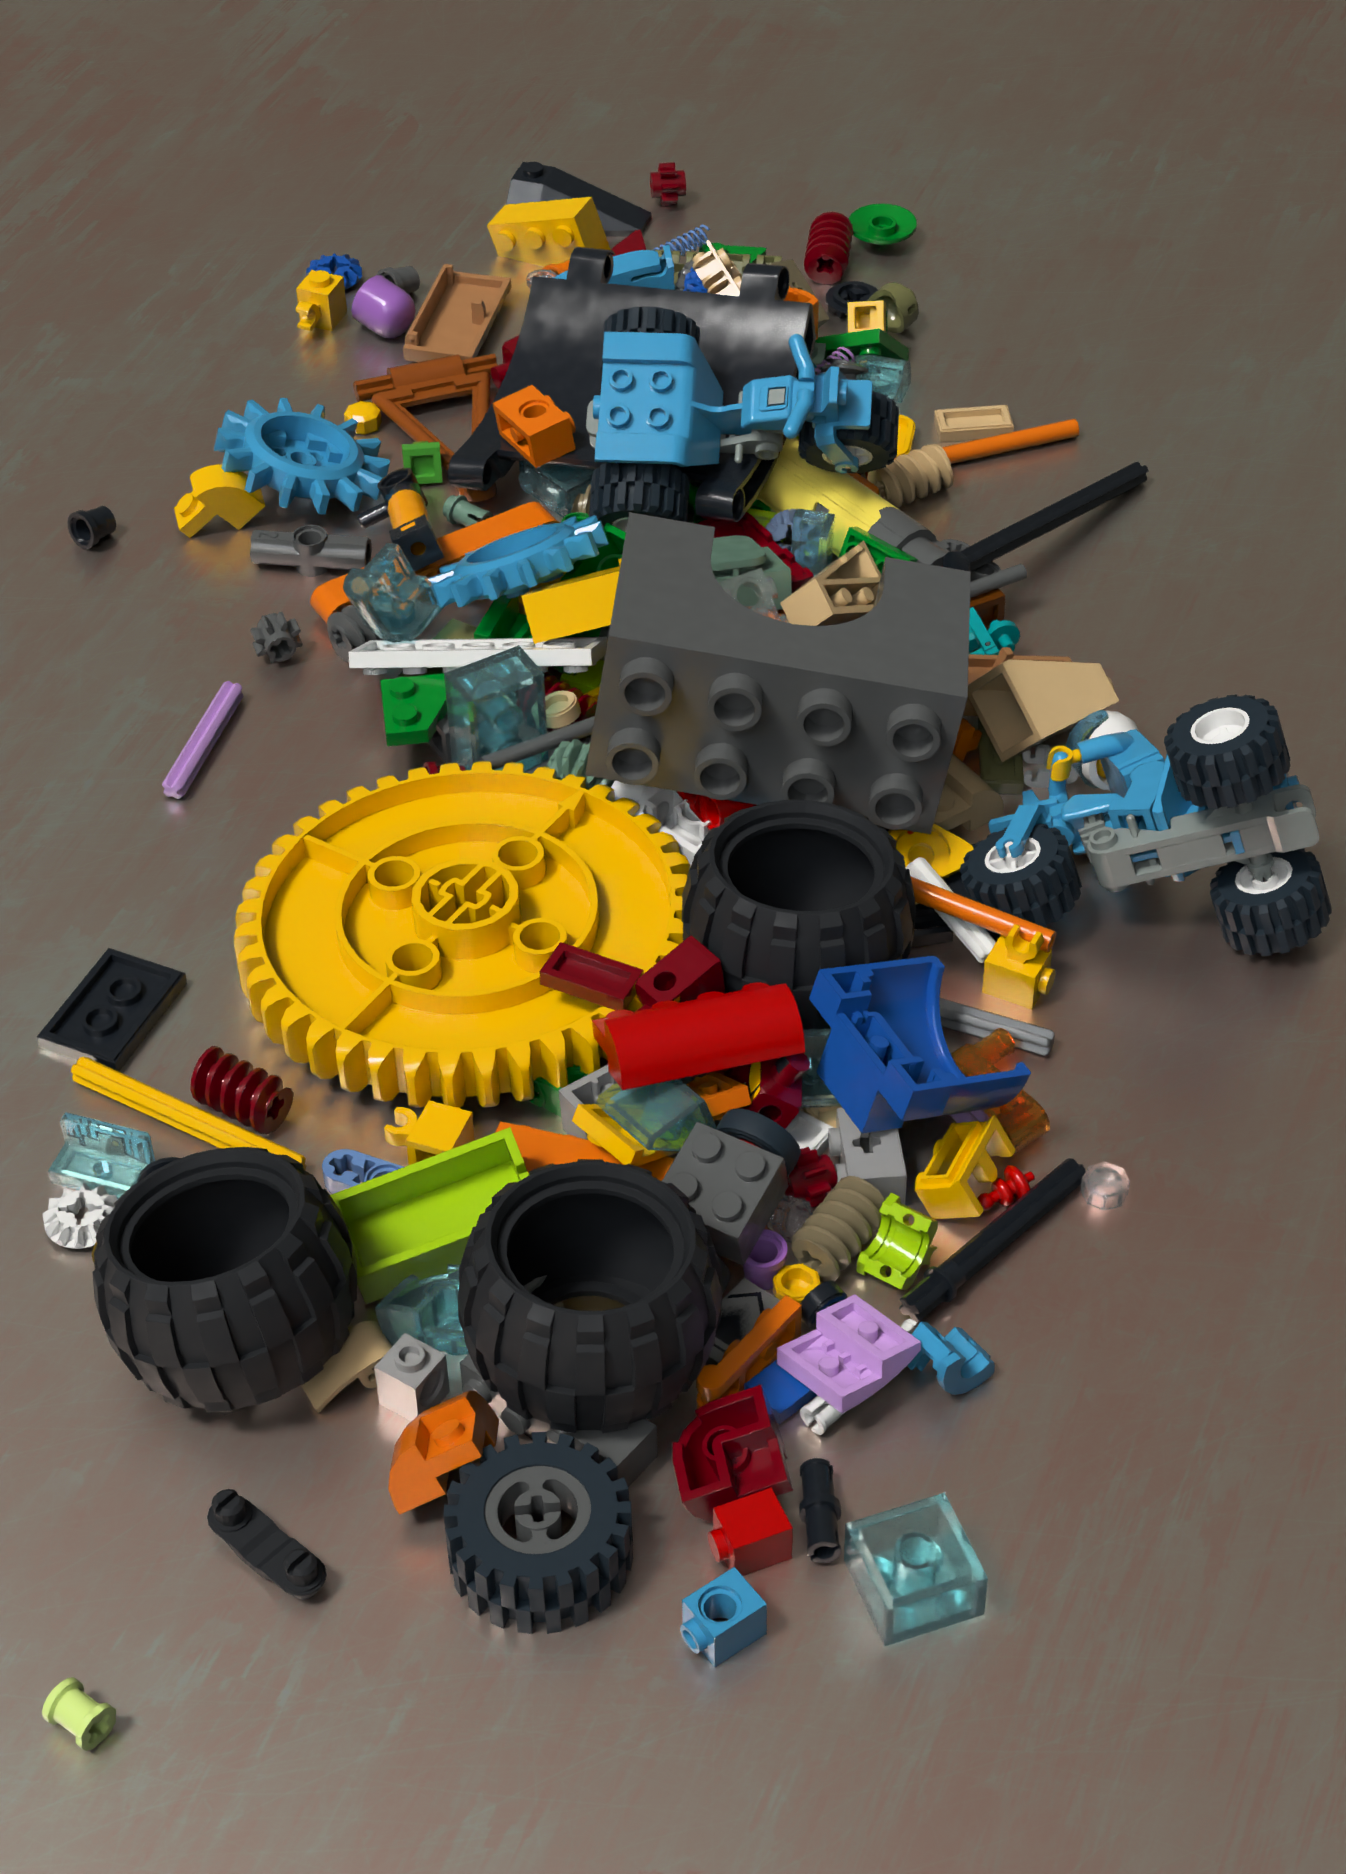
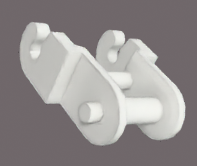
[1022,745,1078,788]

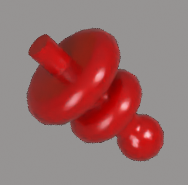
[977,1165,1035,1211]

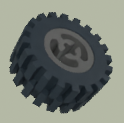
[444,1432,633,1634]

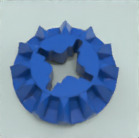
[306,253,362,289]

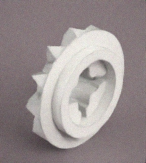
[42,1182,117,1249]

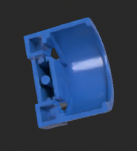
[809,956,1031,1134]

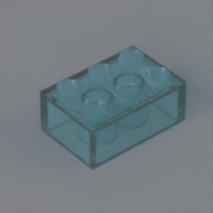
[444,645,549,771]

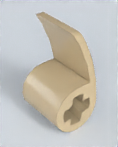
[301,1321,392,1413]

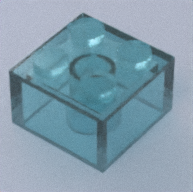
[844,1492,988,1647]

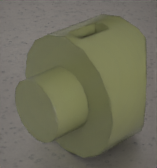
[867,282,919,333]

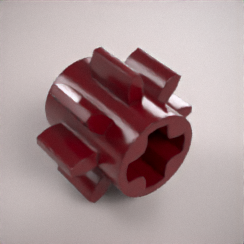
[650,162,686,206]
[784,1147,838,1209]

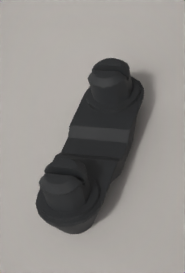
[207,1489,327,1600]

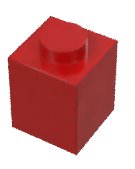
[707,1487,793,1576]

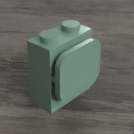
[711,535,792,613]

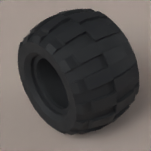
[682,800,916,1032]
[92,1147,357,1412]
[458,1159,722,1433]

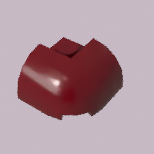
[673,1385,793,1522]

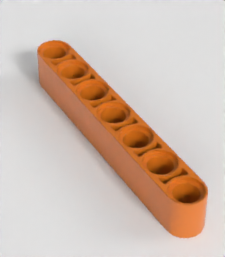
[310,501,560,624]

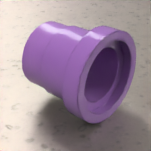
[743,1229,787,1290]

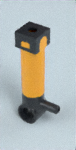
[357,468,444,574]

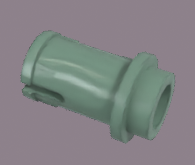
[443,495,493,527]

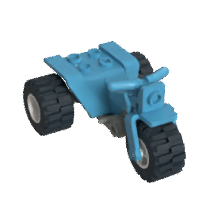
[586,307,899,532]

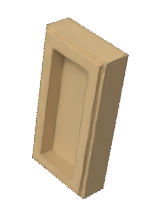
[934,405,1014,443]

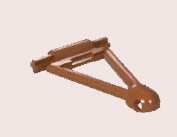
[353,354,498,502]

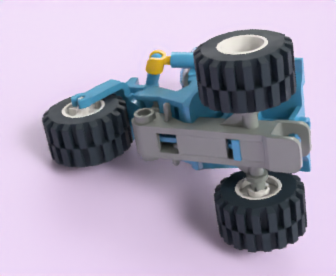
[960,695,1332,956]

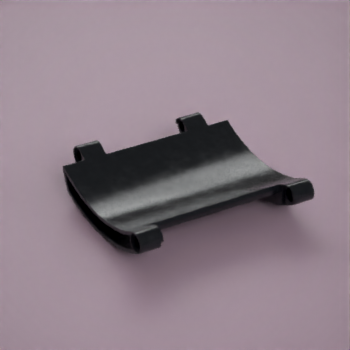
[448,247,816,522]

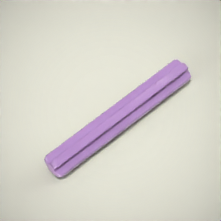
[162,681,244,799]

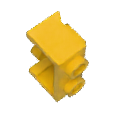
[915,1115,1016,1219]

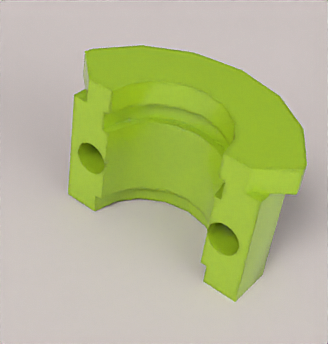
[856,1193,938,1290]

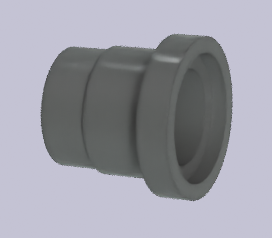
[377,266,420,294]

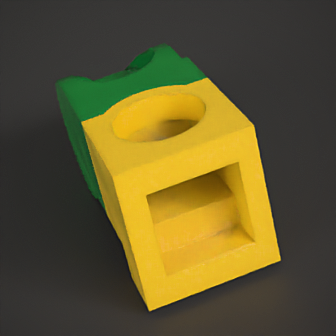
[847,300,888,334]

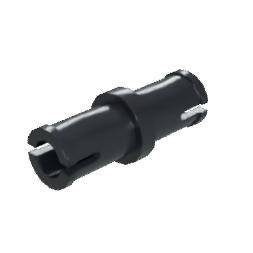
[799,1458,841,1563]

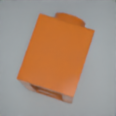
[493,385,576,468]

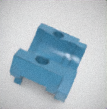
[907,1322,995,1395]

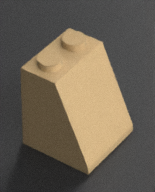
[968,660,1119,762]

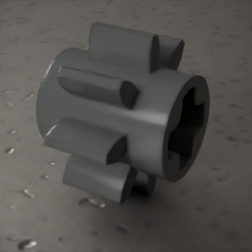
[251,612,303,663]

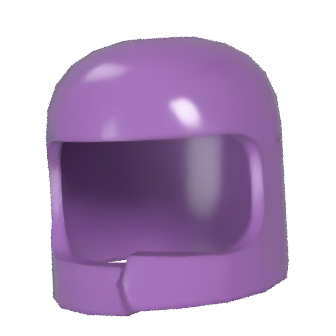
[351,275,416,339]

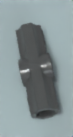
[250,524,372,577]

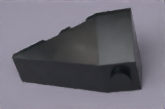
[506,162,652,237]

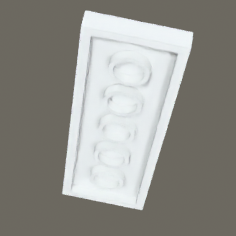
[348,637,607,675]

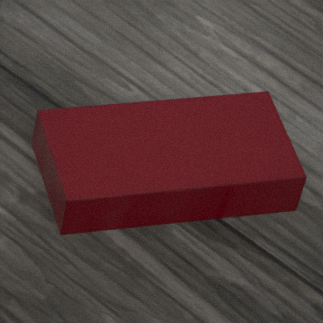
[539,942,644,1010]

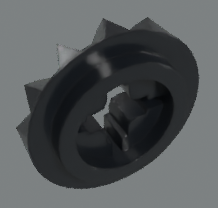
[826,281,878,319]

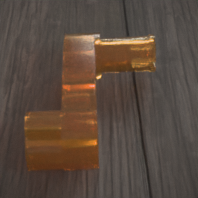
[951,1027,1050,1155]

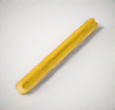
[71,1057,307,1170]

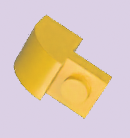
[174,464,265,538]

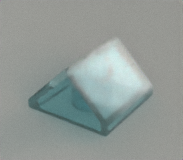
[596,1079,717,1151]

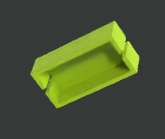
[330,1127,529,1304]

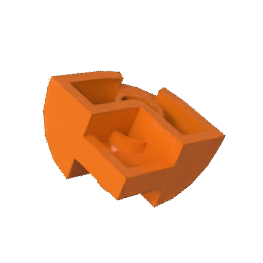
[388,1390,499,1515]

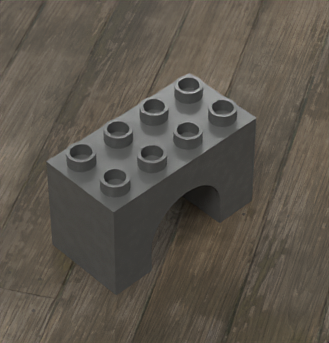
[585,512,971,834]

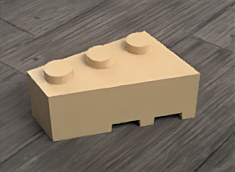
[780,541,881,626]

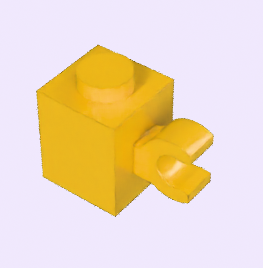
[295,270,347,331]
[982,924,1056,1010]
[384,1100,475,1165]

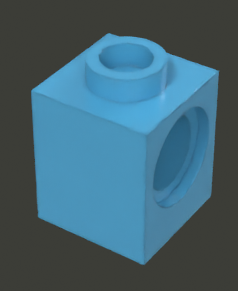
[680,1567,767,1667]

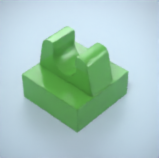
[402,441,443,484]

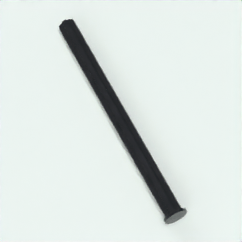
[943,462,1149,572]

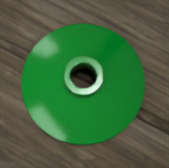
[849,204,917,246]

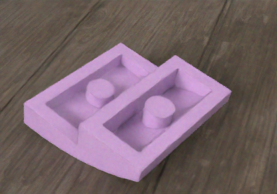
[777,1294,921,1414]

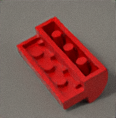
[592,982,805,1090]

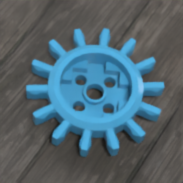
[214,398,390,514]
[427,515,609,608]

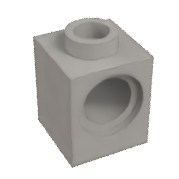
[374,1333,450,1421]

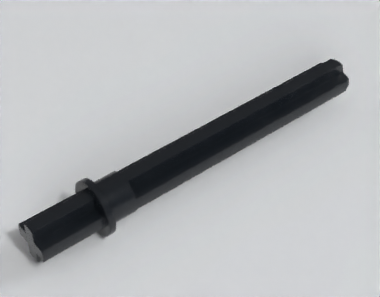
[899,1158,1086,1323]

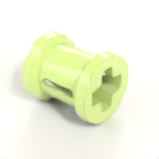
[42,1677,116,1751]

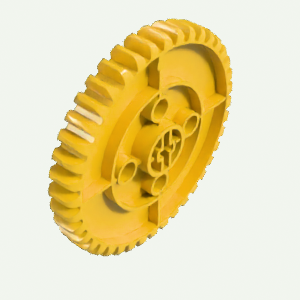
[234,761,691,1108]

